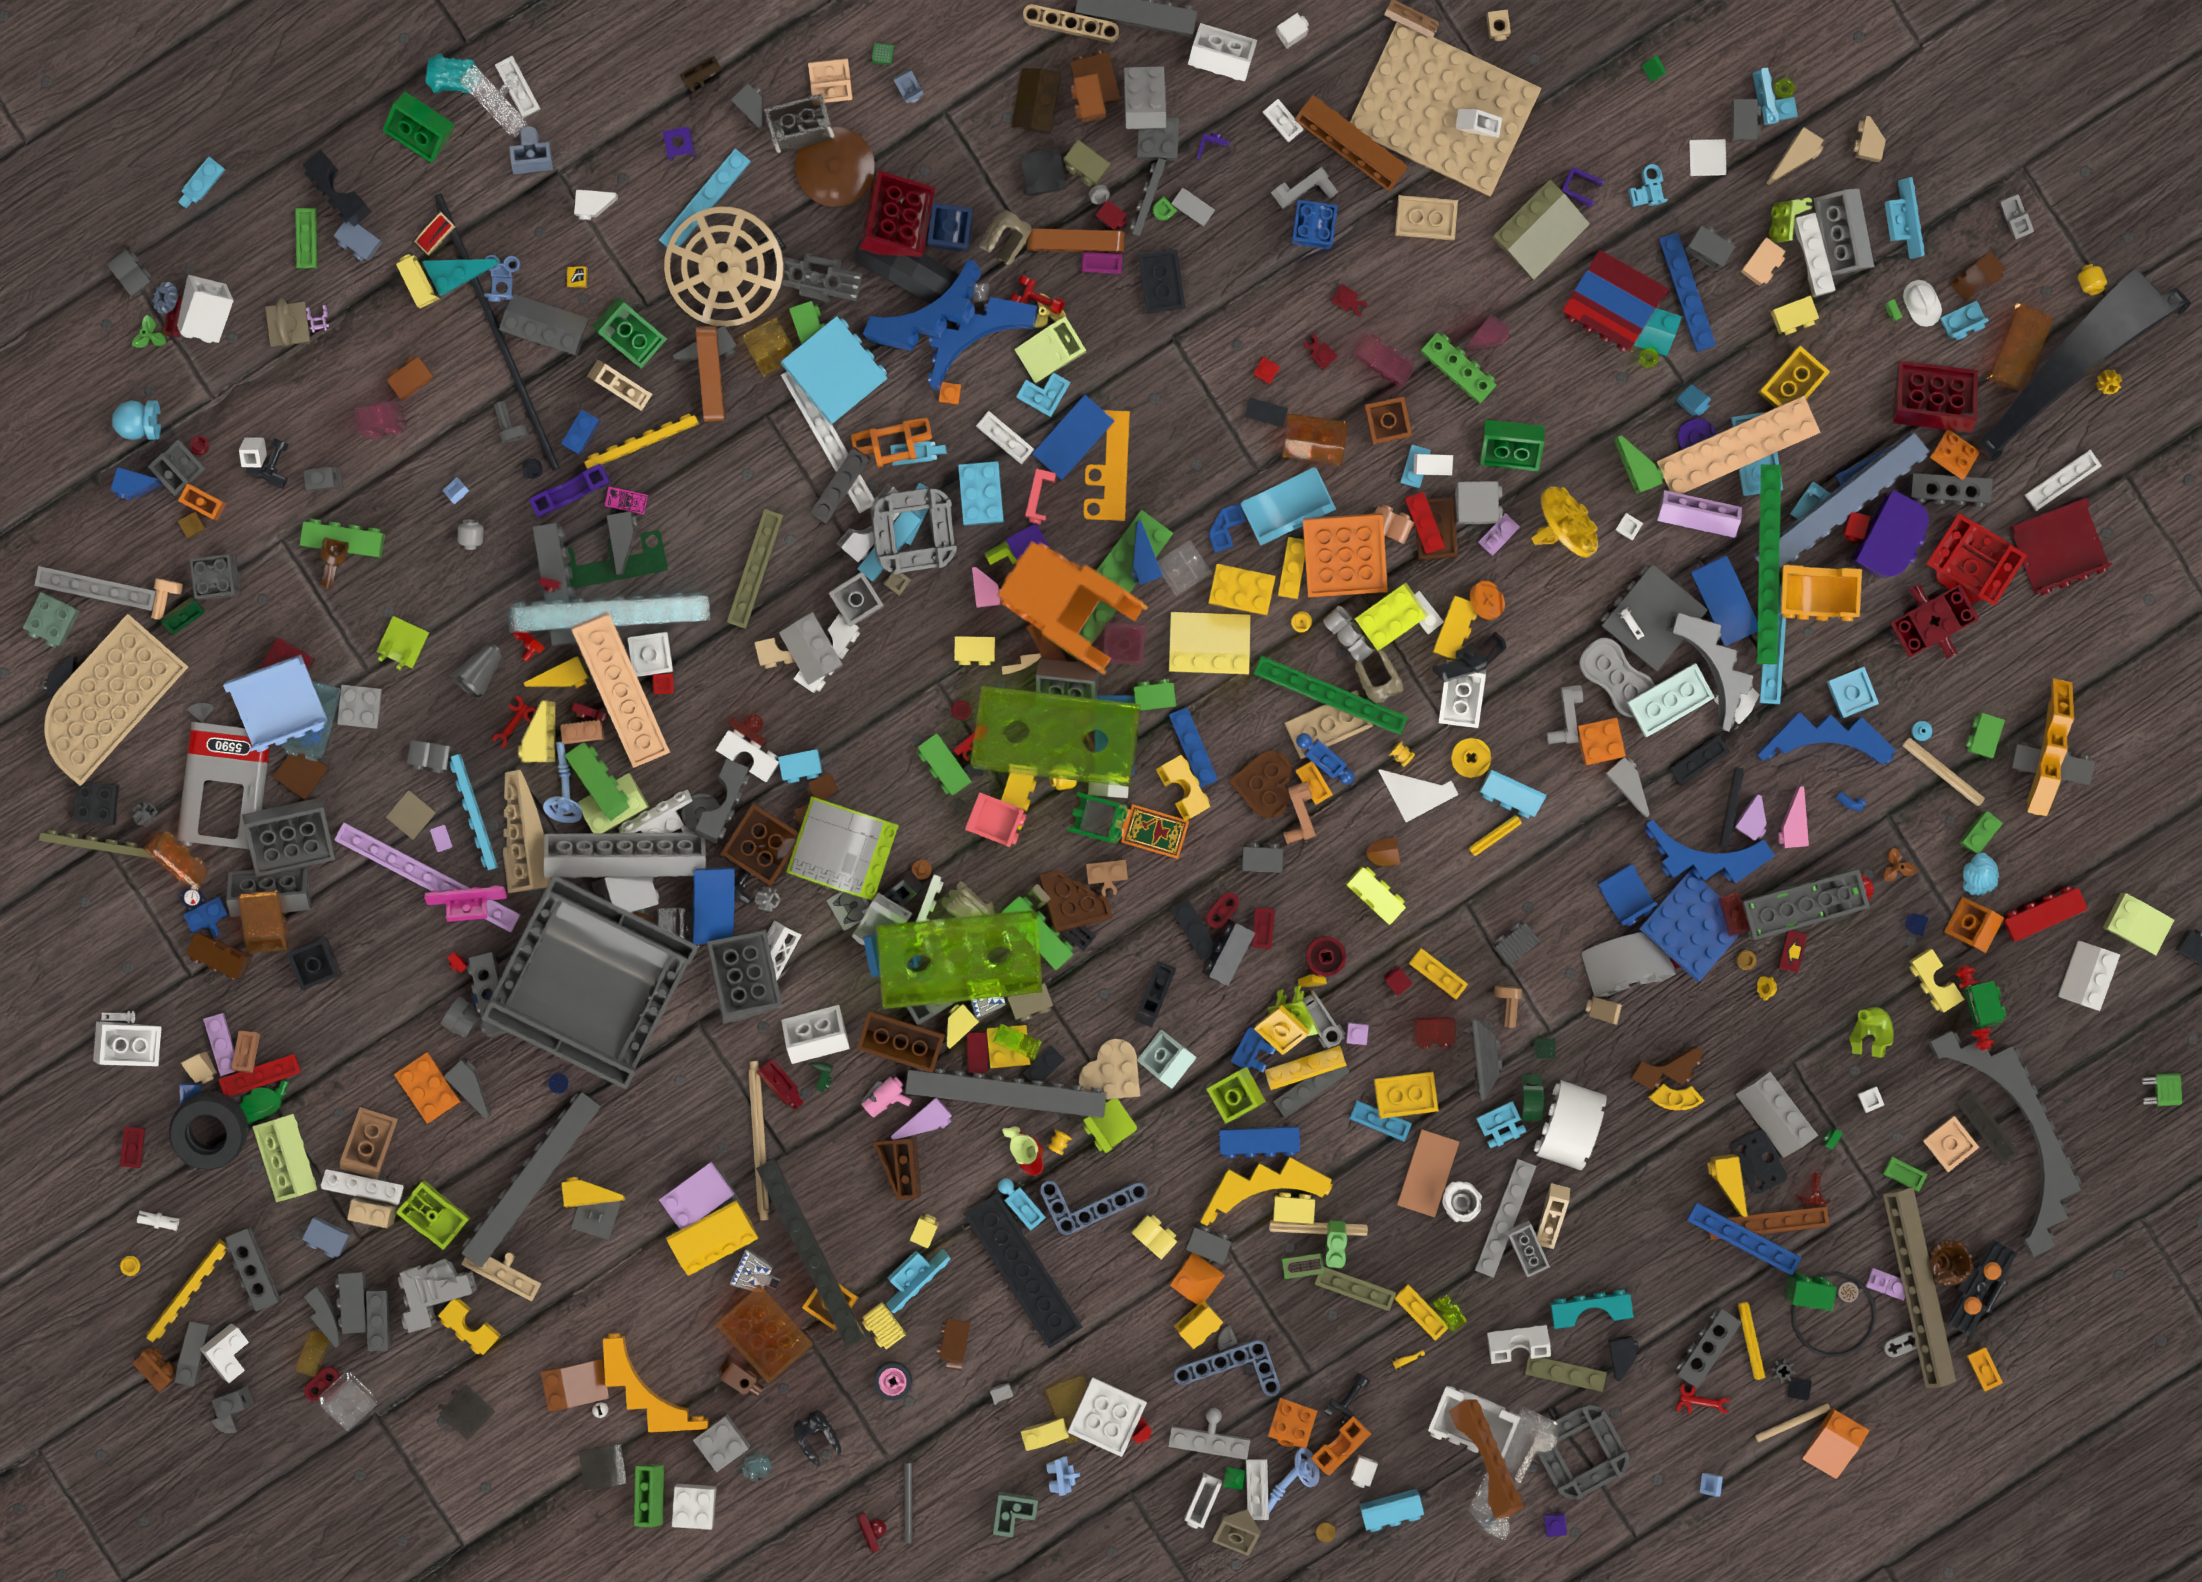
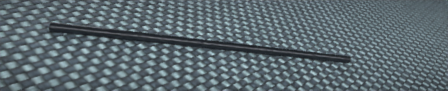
[434,193,560,470]

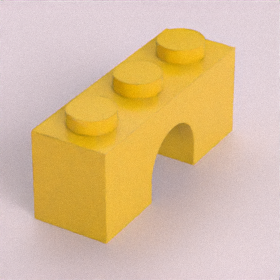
[1156,755,1210,821]
[438,1298,501,1355]

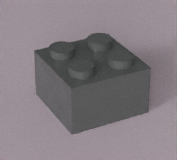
[1137,118,1179,161]
[1684,225,1736,271]

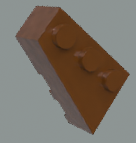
[1950,251,2006,301]
[872,1137,922,1200]

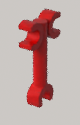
[492,696,537,748]
[1676,1383,1730,1414]

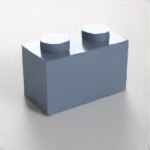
[334,222,383,261]
[302,1216,351,1258]

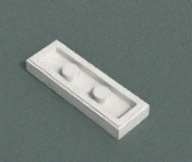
[495,56,540,118]
[976,411,1034,465]
[1246,1459,1269,1520]

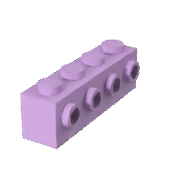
[1657,490,1742,538]

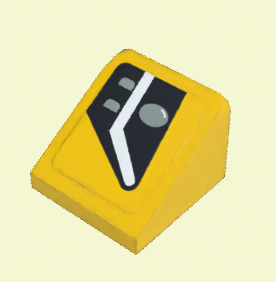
[567,266,588,288]

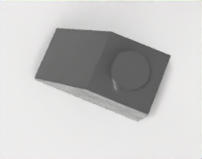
[731,83,763,131]

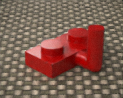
[508,619,545,662]

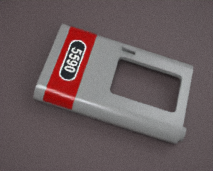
[177,722,270,849]

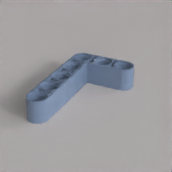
[1041,1179,1148,1235]
[1174,1338,1280,1396]

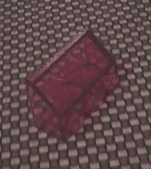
[1353,334,1416,389]

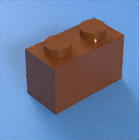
[386,356,435,401]

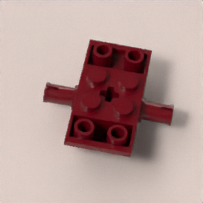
[1890,583,1979,659]

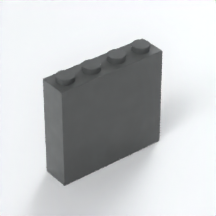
[1600,564,1708,672]

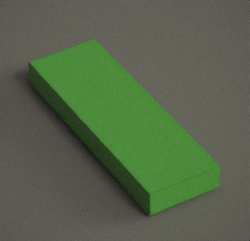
[295,208,317,269]

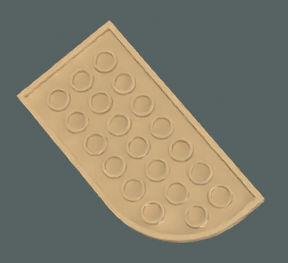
[45,614,188,786]

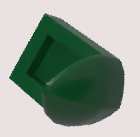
[808,1062,833,1092]

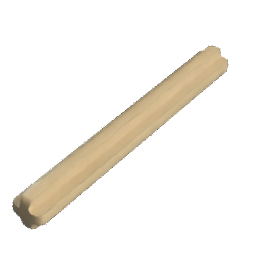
[1902,738,1985,806]
[1269,1221,1368,1236]

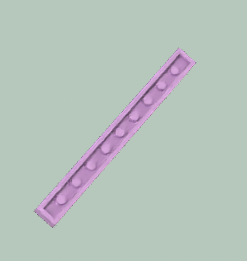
[335,822,521,932]

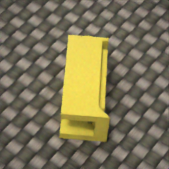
[396,254,440,309]

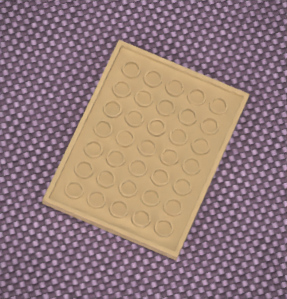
[1350,22,1542,197]

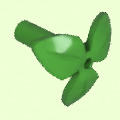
[132,315,167,348]

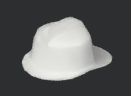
[1903,280,1942,327]

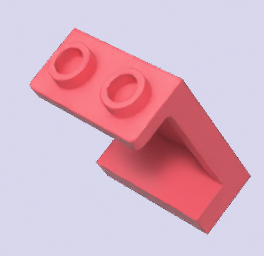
[1026,469,1056,525]
[965,793,1027,847]

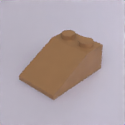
[340,1107,398,1180]

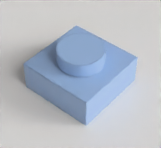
[442,477,469,504]
[1700,1473,1723,1497]

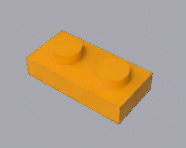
[1295,761,1333,805]
[1967,1346,2003,1392]

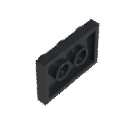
[1138,249,1186,314]

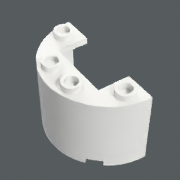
[1534,1080,1606,1170]
[1428,1386,1520,1458]

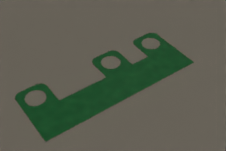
[566,530,668,588]

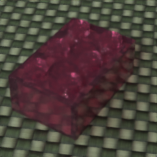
[354,401,406,440]

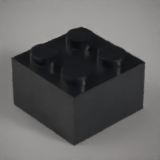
[287,938,342,991]

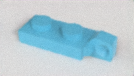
[1752,68,1779,125]
[179,157,225,208]
[890,441,947,466]

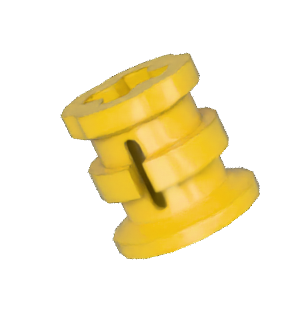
[1388,740,1415,767]
[1047,1129,1072,1155]

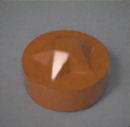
[912,860,932,880]

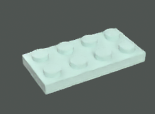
[1626,663,1715,737]

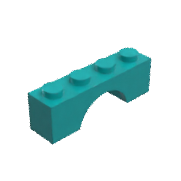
[1550,1290,1634,1329]

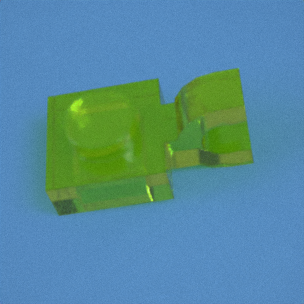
[1433,1295,1467,1332]

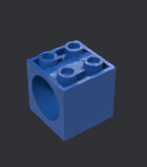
[1291,200,1338,249]

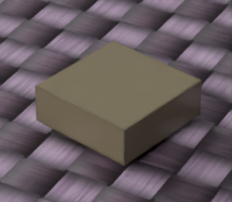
[884,573,911,596]

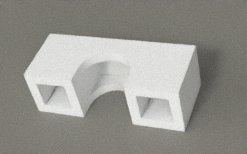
[716,729,779,782]
[1487,1325,1551,1364]

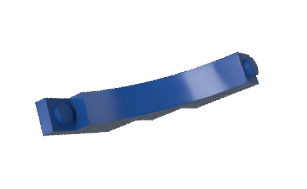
[1756,712,1896,765]

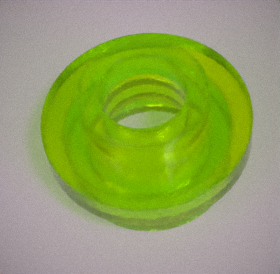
[1775,78,1795,99]
[1639,348,1659,368]

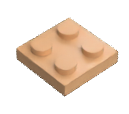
[1922,1116,1979,1172]

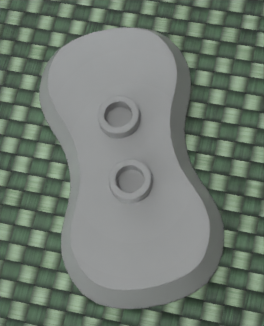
[1580,638,1655,717]

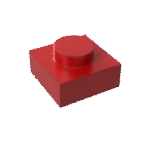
[1253,357,1280,384]
[653,673,674,695]
[448,952,467,972]

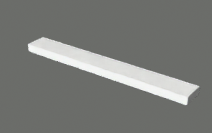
[781,372,875,513]

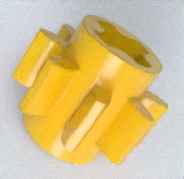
[2096,370,2122,394]

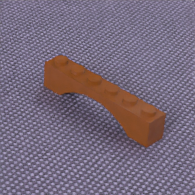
[1449,1399,1524,1519]

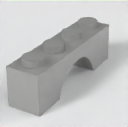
[836,483,902,562]

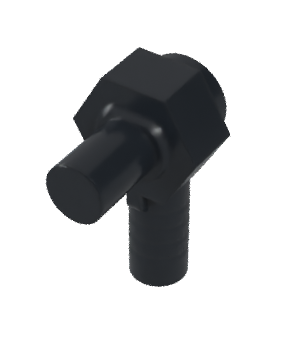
[734,869,751,904]

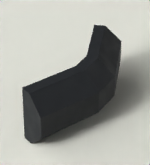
[854,237,959,304]

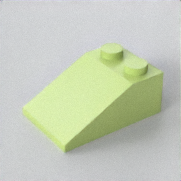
[2103,893,2174,955]

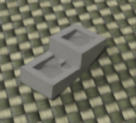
[1998,193,2034,239]

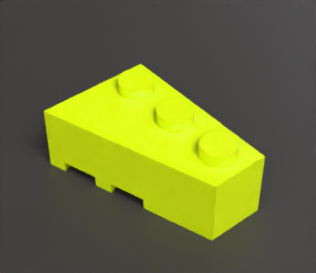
[1345,867,1406,925]

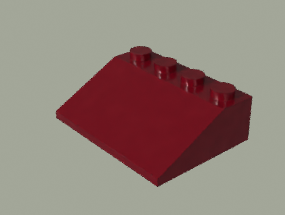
[859,170,935,256]
[1893,361,1978,433]

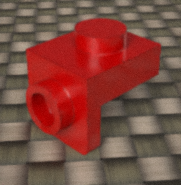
[1132,1416,1152,1444]

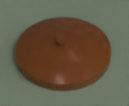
[795,127,875,208]

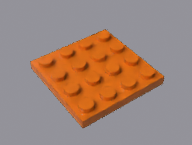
[1303,513,1388,597]

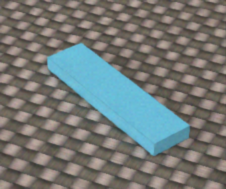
[857,511,923,581]

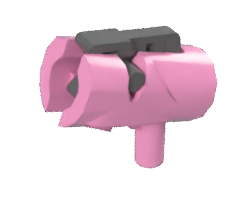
[861,1077,912,1117]

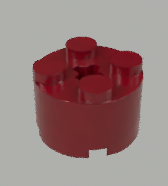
[1305,936,1346,977]

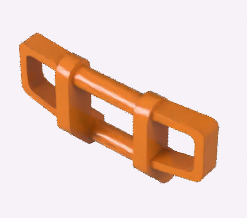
[851,418,932,467]

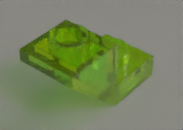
[993,1024,1042,1060]

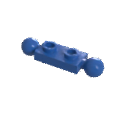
[1296,733,1355,785]

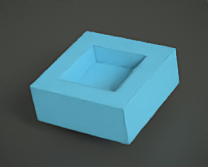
[1775,97,1798,121]

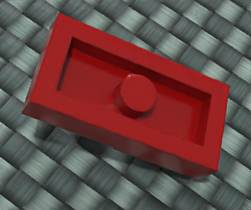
[954,724,989,761]

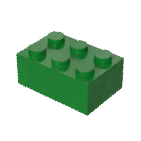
[1784,1272,1837,1311]

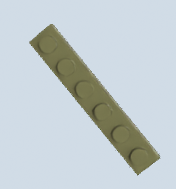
[727,509,784,629]
[39,829,162,859]

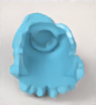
[1963,853,1999,896]

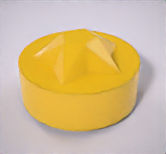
[1291,611,1312,632]

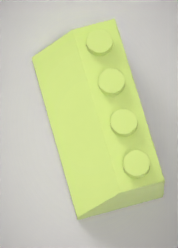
[252,1114,317,1202]

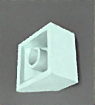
[1137,1030,1197,1088]

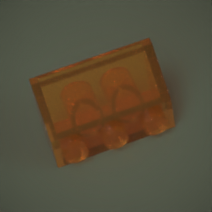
[1282,413,1347,466]
[143,831,208,891]

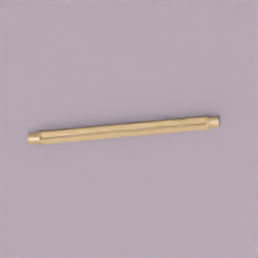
[748,1061,770,1220]

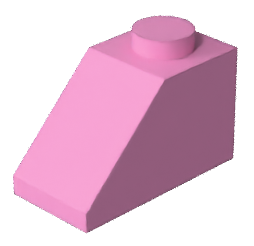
[972,567,1002,608]

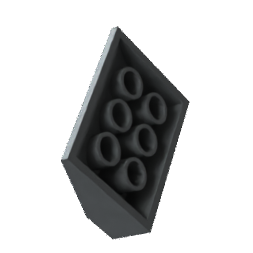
[242,797,335,877]
[707,930,782,1024]

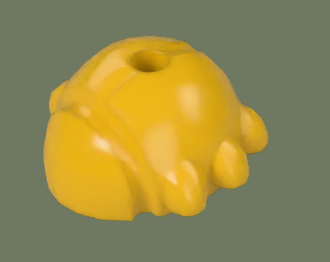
[1757,976,1777,1001]

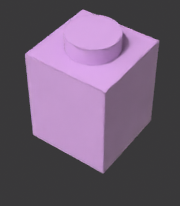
[1345,1022,1369,1045]

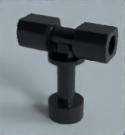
[245,438,289,489]

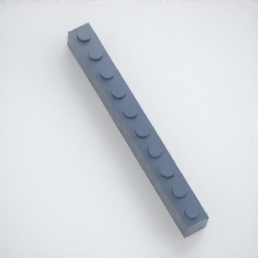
[1753,430,1929,572]

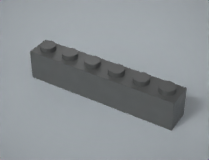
[1075,0,1197,37]

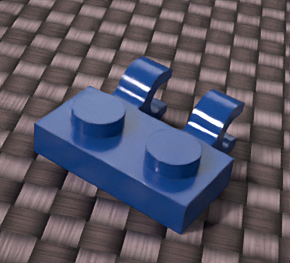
[1230,1027,1276,1072]

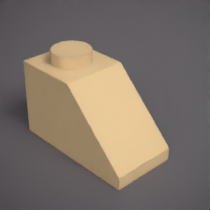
[181,1052,217,1084]

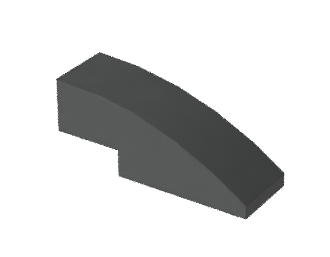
[304,1285,342,1348]

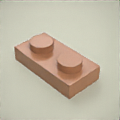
[231,1031,260,1073]

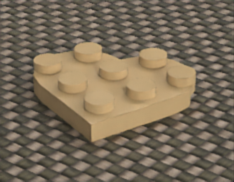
[1079,1038,1140,1099]

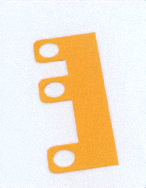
[1084,410,1130,521]

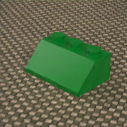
[382,92,455,163]
[1480,420,1545,471]

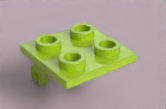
[1769,198,1812,243]
[376,616,429,670]
[1267,986,1319,1036]

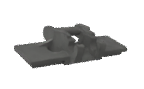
[771,253,862,303]

